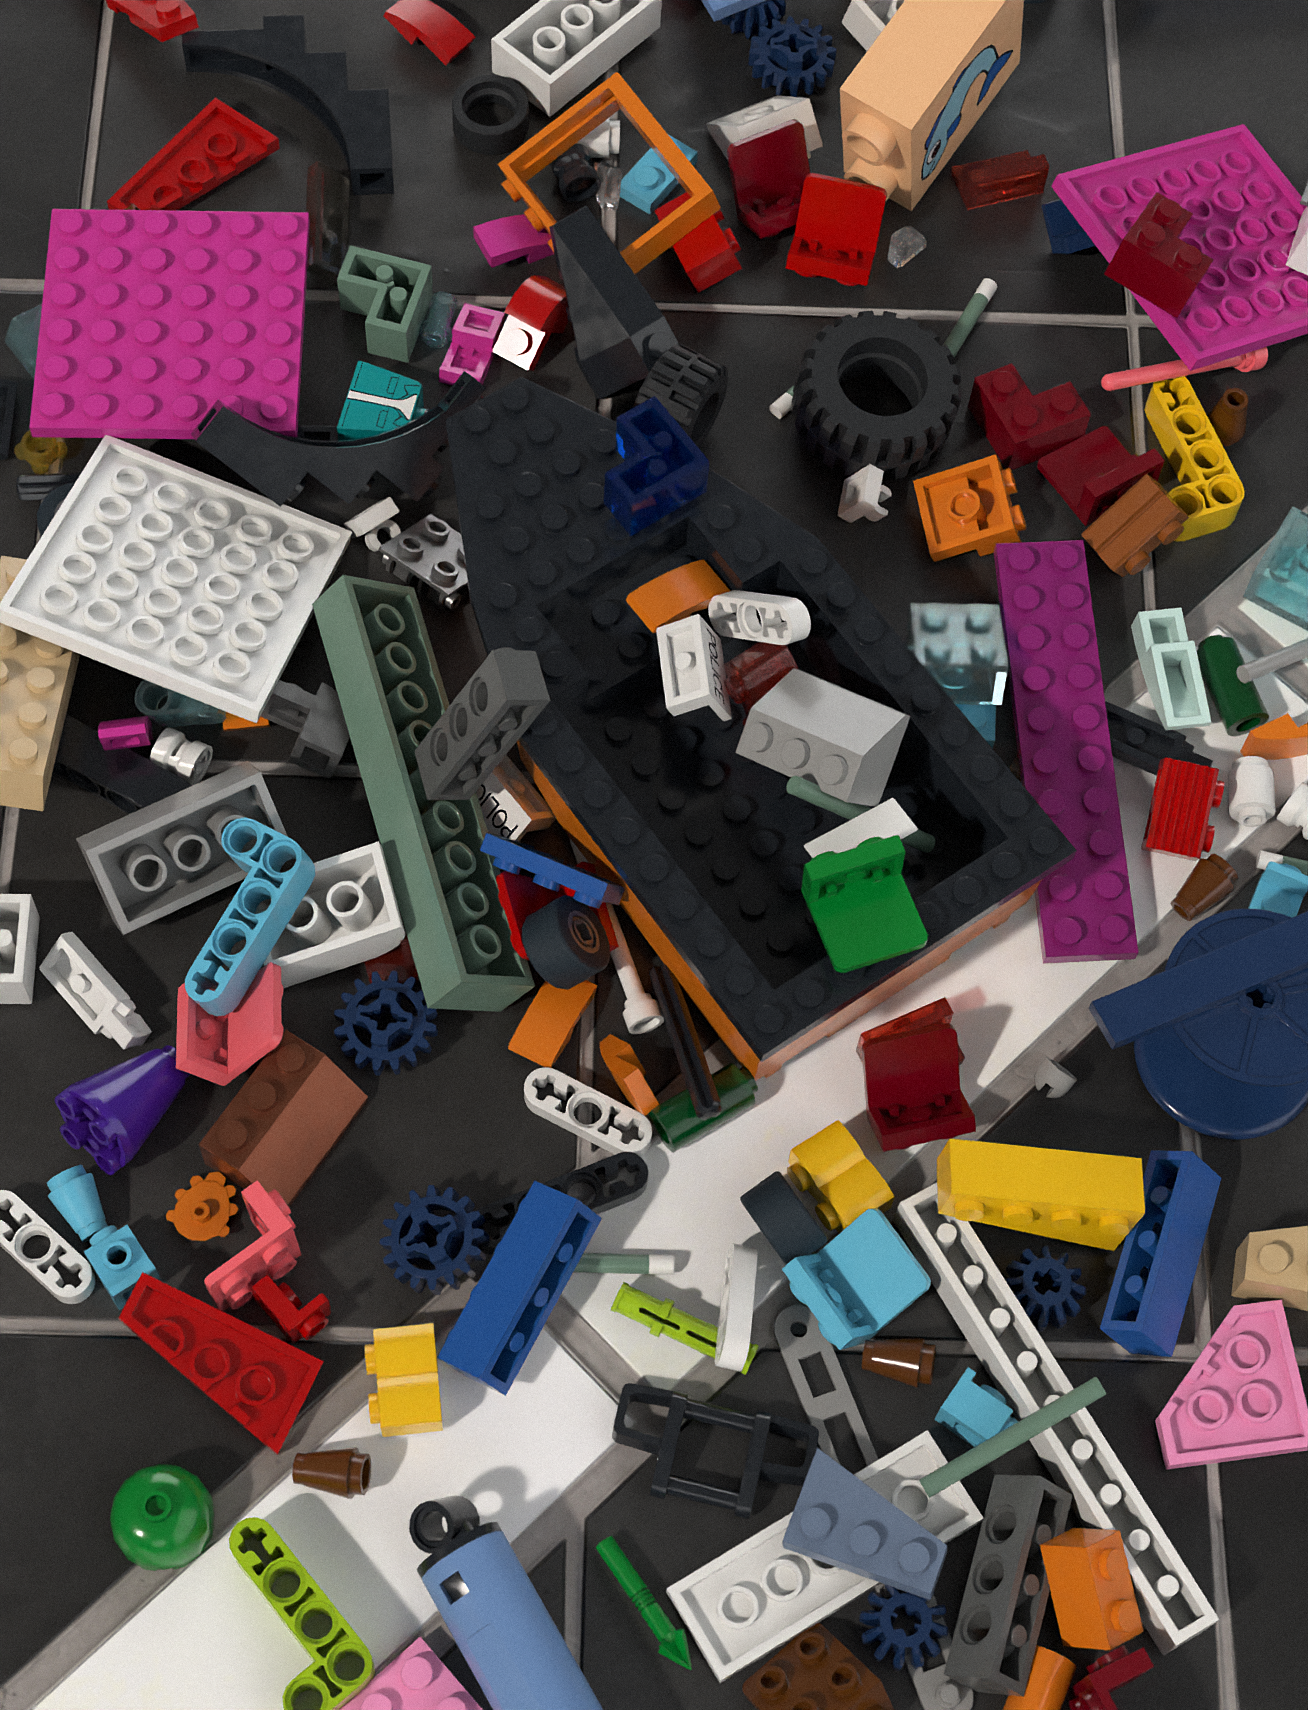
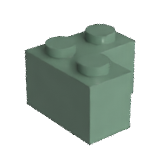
[337,245,433,363]

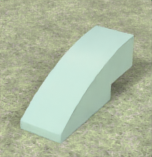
[1131,608,1212,730]

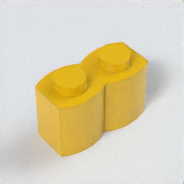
[787,1120,894,1234]
[364,1323,443,1437]

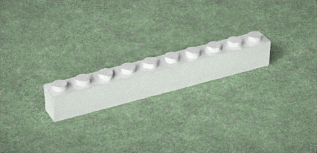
[893,1182,1219,1656]

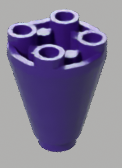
[55,1045,190,1175]

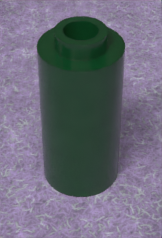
[1197,635,1269,736]
[649,1063,758,1152]

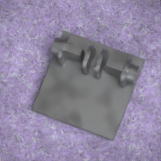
[379,514,468,610]

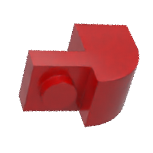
[492,275,569,371]

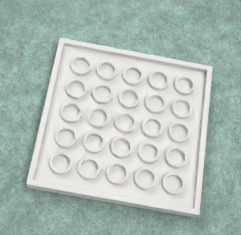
[0,435,352,723]

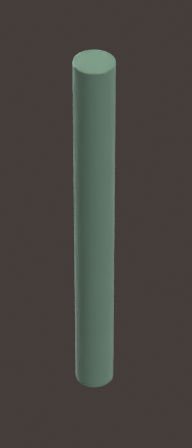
[787,775,935,853]
[919,1376,1107,1498]

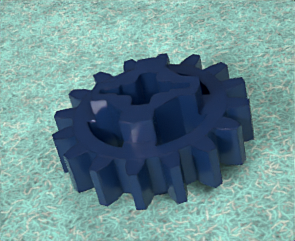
[748,16,836,97]
[334,970,438,1076]
[380,1185,489,1295]

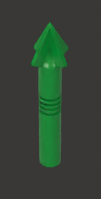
[596,1536,691,1670]

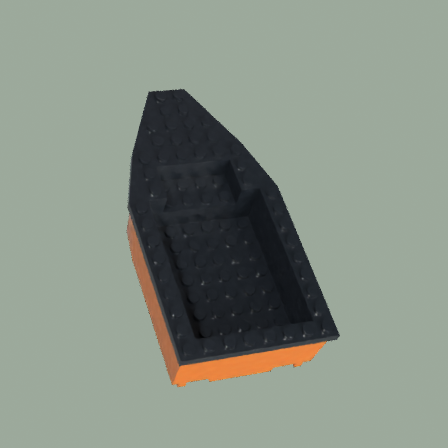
[446,377,1077,1081]

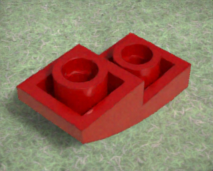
[383,0,475,66]

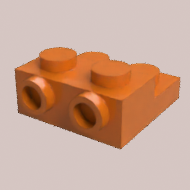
[913,454,1027,562]

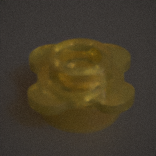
[14,430,68,474]

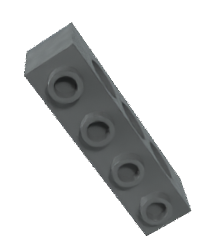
[414,647,550,800]
[944,1475,1073,1697]

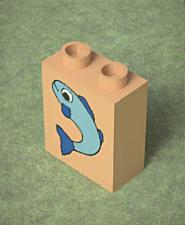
[840,0,1024,211]

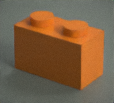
[1040,1528,1143,1650]

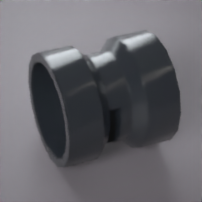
[550,143,601,203]

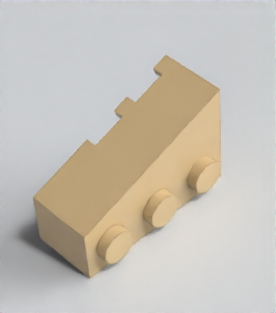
[1231,1226,1308,1311]

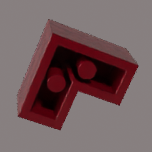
[1104,192,1214,318]
[968,363,1091,470]

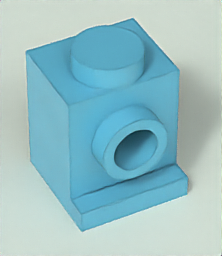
[84,1225,161,1311]
[934,1367,1018,1447]

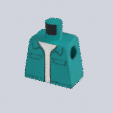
[337,361,430,441]

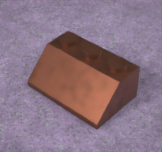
[199,1030,368,1207]

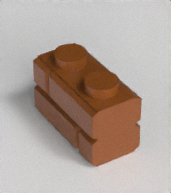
[1081,474,1189,577]

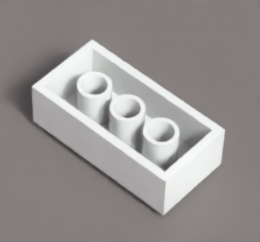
[491,0,662,117]

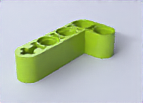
[229,1517,375,1710]

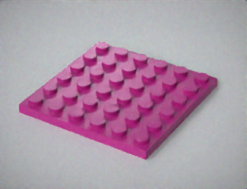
[1051,124,1308,371]
[29,209,310,439]

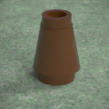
[1207,388,1249,447]
[1170,854,1239,921]
[862,1338,936,1388]
[292,1447,371,1499]

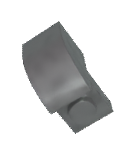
[261,680,350,779]

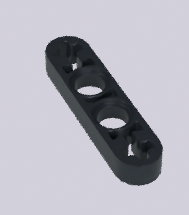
[477,1152,649,1255]

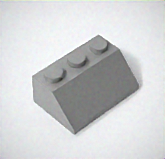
[735,668,910,807]

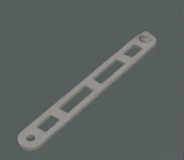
[774,1305,973,1710]

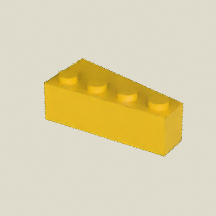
[937,1138,1145,1251]

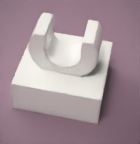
[837,464,892,523]
[344,497,401,552]

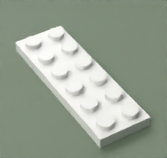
[666,1430,983,1683]

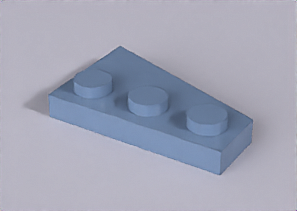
[782,1448,947,1600]

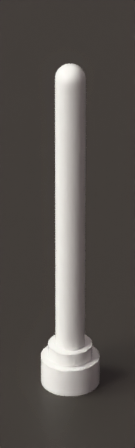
[570,839,664,1034]

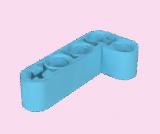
[185,817,315,1016]

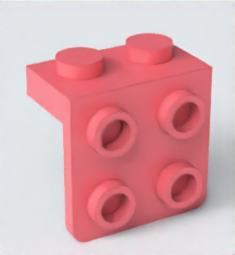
[176,962,284,1086]
[204,1180,302,1311]

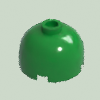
[110,1464,215,1571]

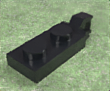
[1105,701,1213,776]

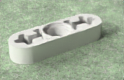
[708,590,811,645]
[524,1067,652,1157]
[0,1190,95,1304]
[715,1243,758,1372]

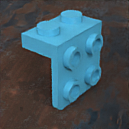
[782,1208,931,1350]

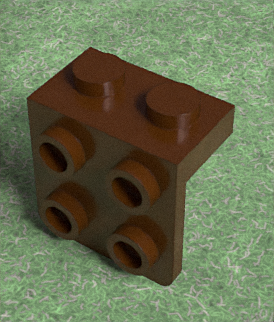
[742,1623,894,1710]

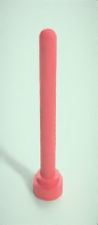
[1101,347,1268,391]

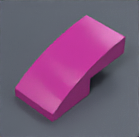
[473,214,554,268]
[439,303,505,385]
[98,716,153,751]

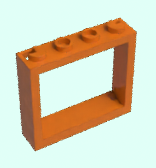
[498,72,721,274]

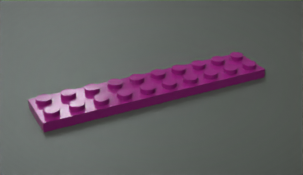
[994,540,1139,964]

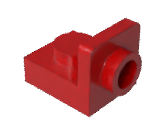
[252,1275,331,1345]

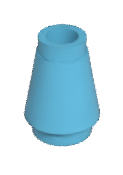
[47,1165,108,1242]

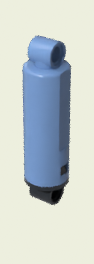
[409,1496,603,1710]

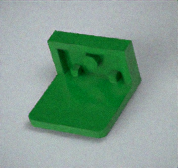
[801,835,928,973]

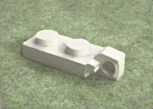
[39,932,152,1050]

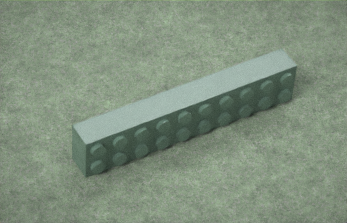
[312,575,535,1012]

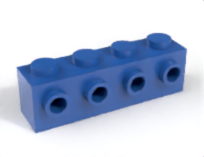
[1100,1150,1221,1357]
[437,1181,602,1396]

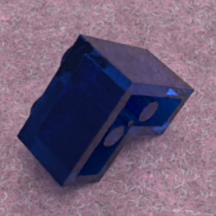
[604,396,709,536]

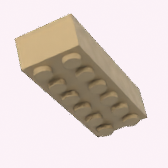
[0,556,80,811]

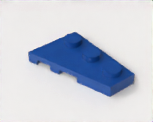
[480,833,624,909]

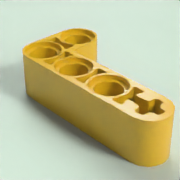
[1145,376,1245,542]

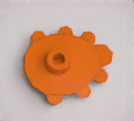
[165,1171,238,1241]

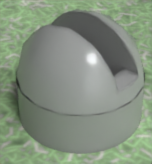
[1034,1057,1077,1098]

